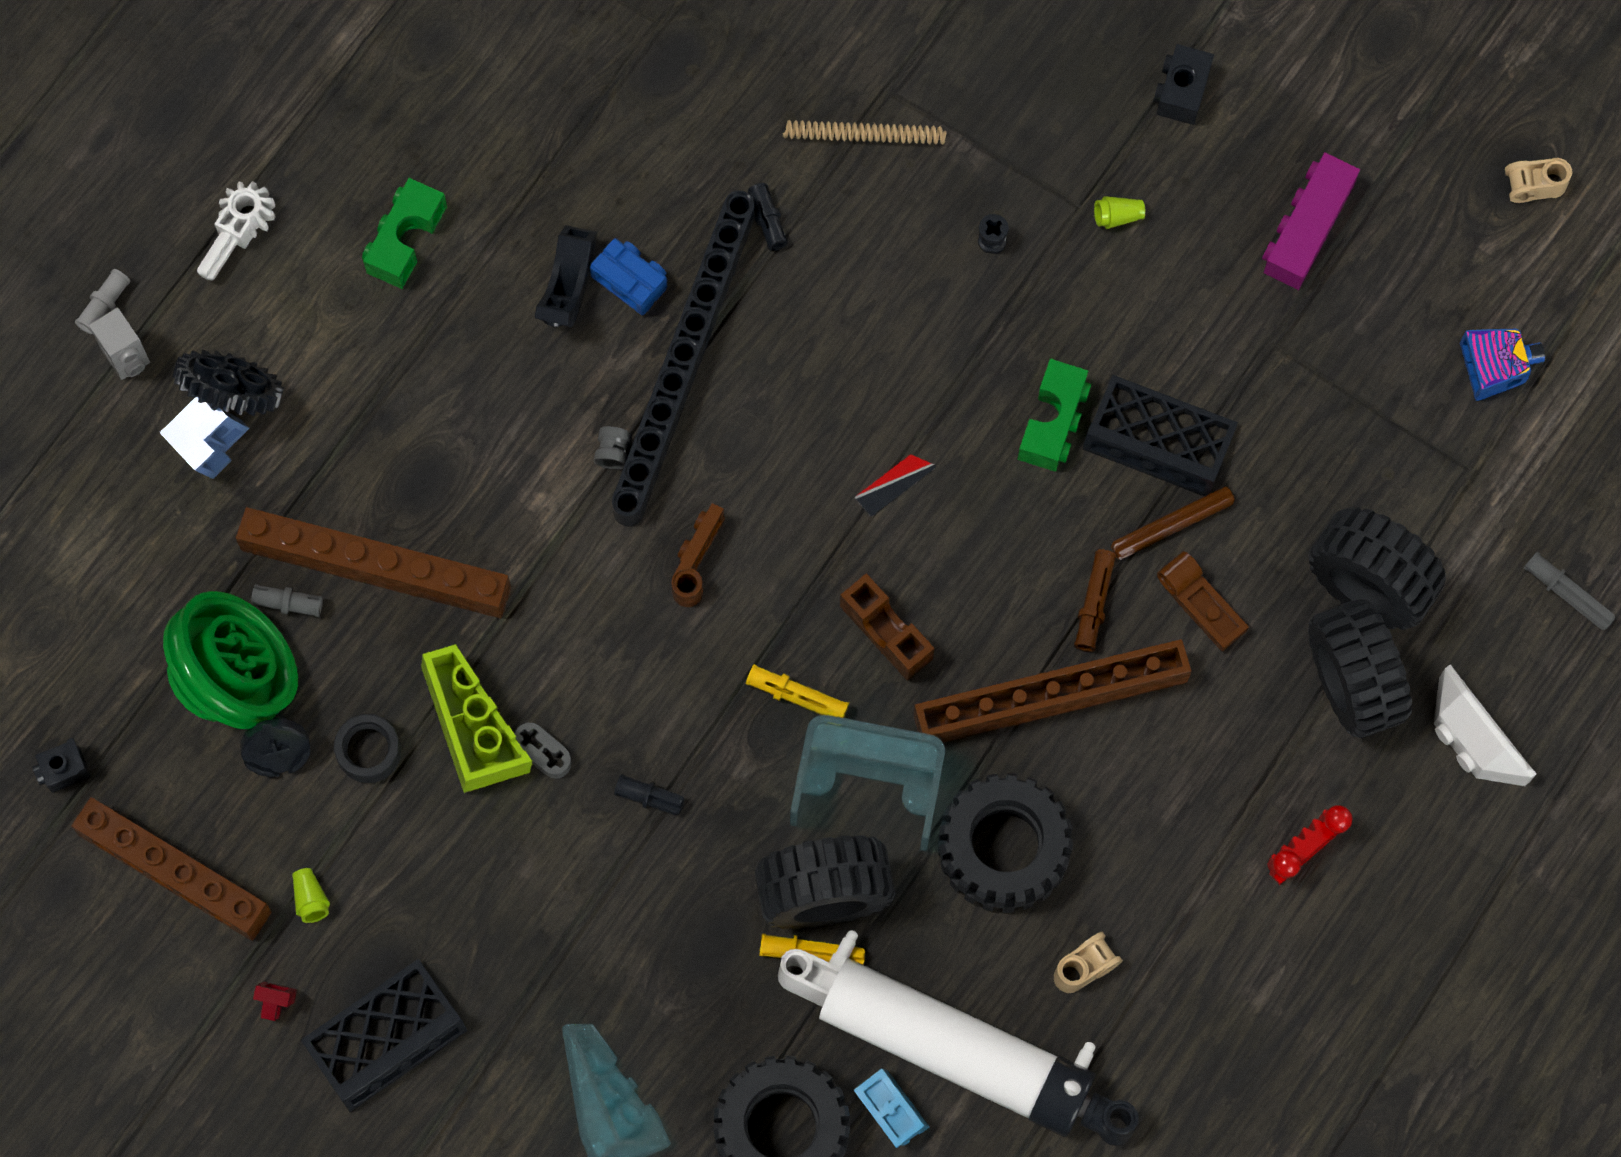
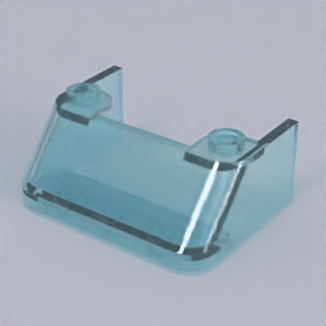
[790,715,945,851]

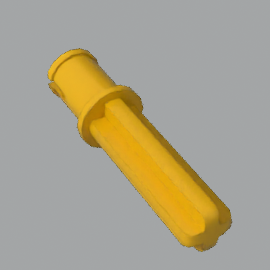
[759,933,865,965]

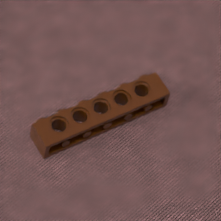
[71,797,272,942]

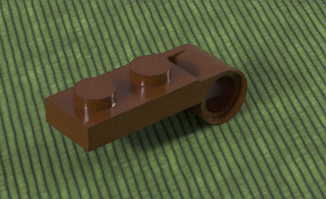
[671,503,725,607]
[1157,551,1249,652]

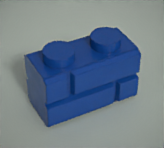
[590,238,667,316]

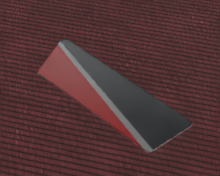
[855,455,936,516]

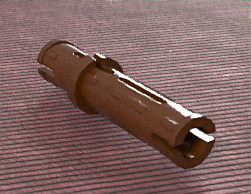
[1074,549,1117,652]

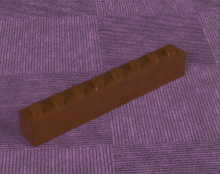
[236,507,511,619]
[913,639,1191,748]

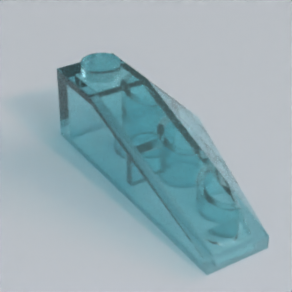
[562,1024,671,1157]

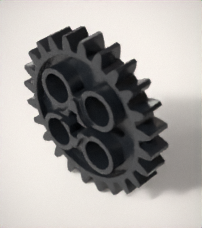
[172,350,284,416]

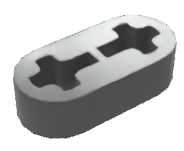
[515,722,572,779]

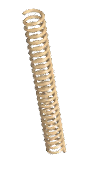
[783,120,947,145]

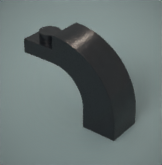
[535,225,598,327]

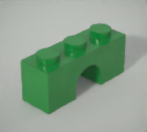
[362,178,447,289]
[1017,359,1092,472]

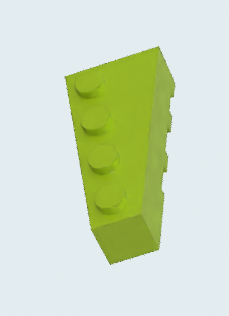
[421,644,532,793]

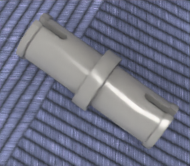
[75,269,131,334]

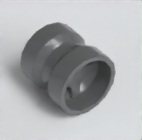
[593,426,632,470]

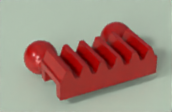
[1267,805,1352,885]

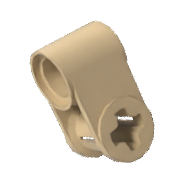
[1505,158,1572,203]
[1054,931,1123,993]

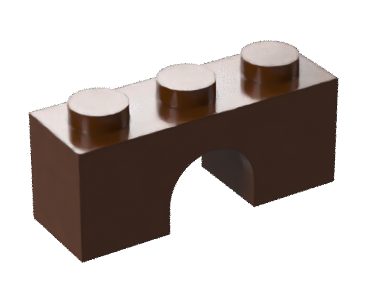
[840,573,935,681]

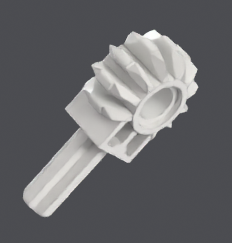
[197,181,275,281]

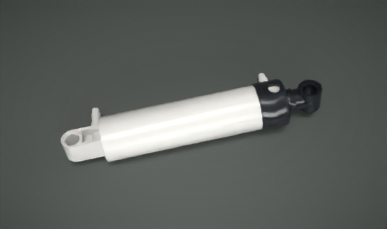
[778,930,1139,1146]

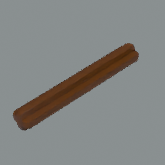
[1111,487,1235,560]

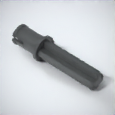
[1524,552,1615,630]

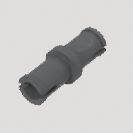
[251,584,323,617]

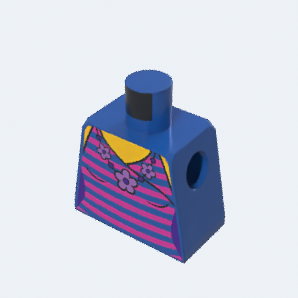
[1460,329,1545,401]

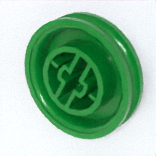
[163,591,298,729]

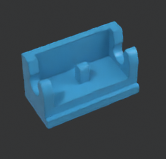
[854,1069,930,1148]

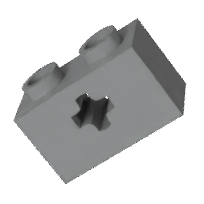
[89,307,150,380]

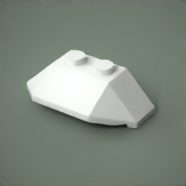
[1434,664,1536,786]

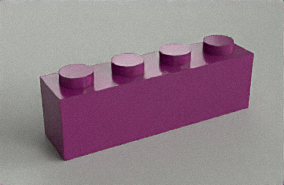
[1262,152,1360,290]

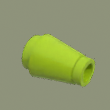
[1094,196,1145,229]
[292,868,330,923]

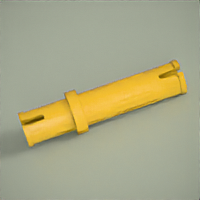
[746,664,849,723]

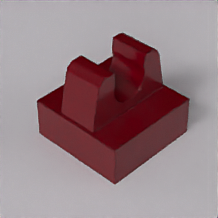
[253,981,297,1021]

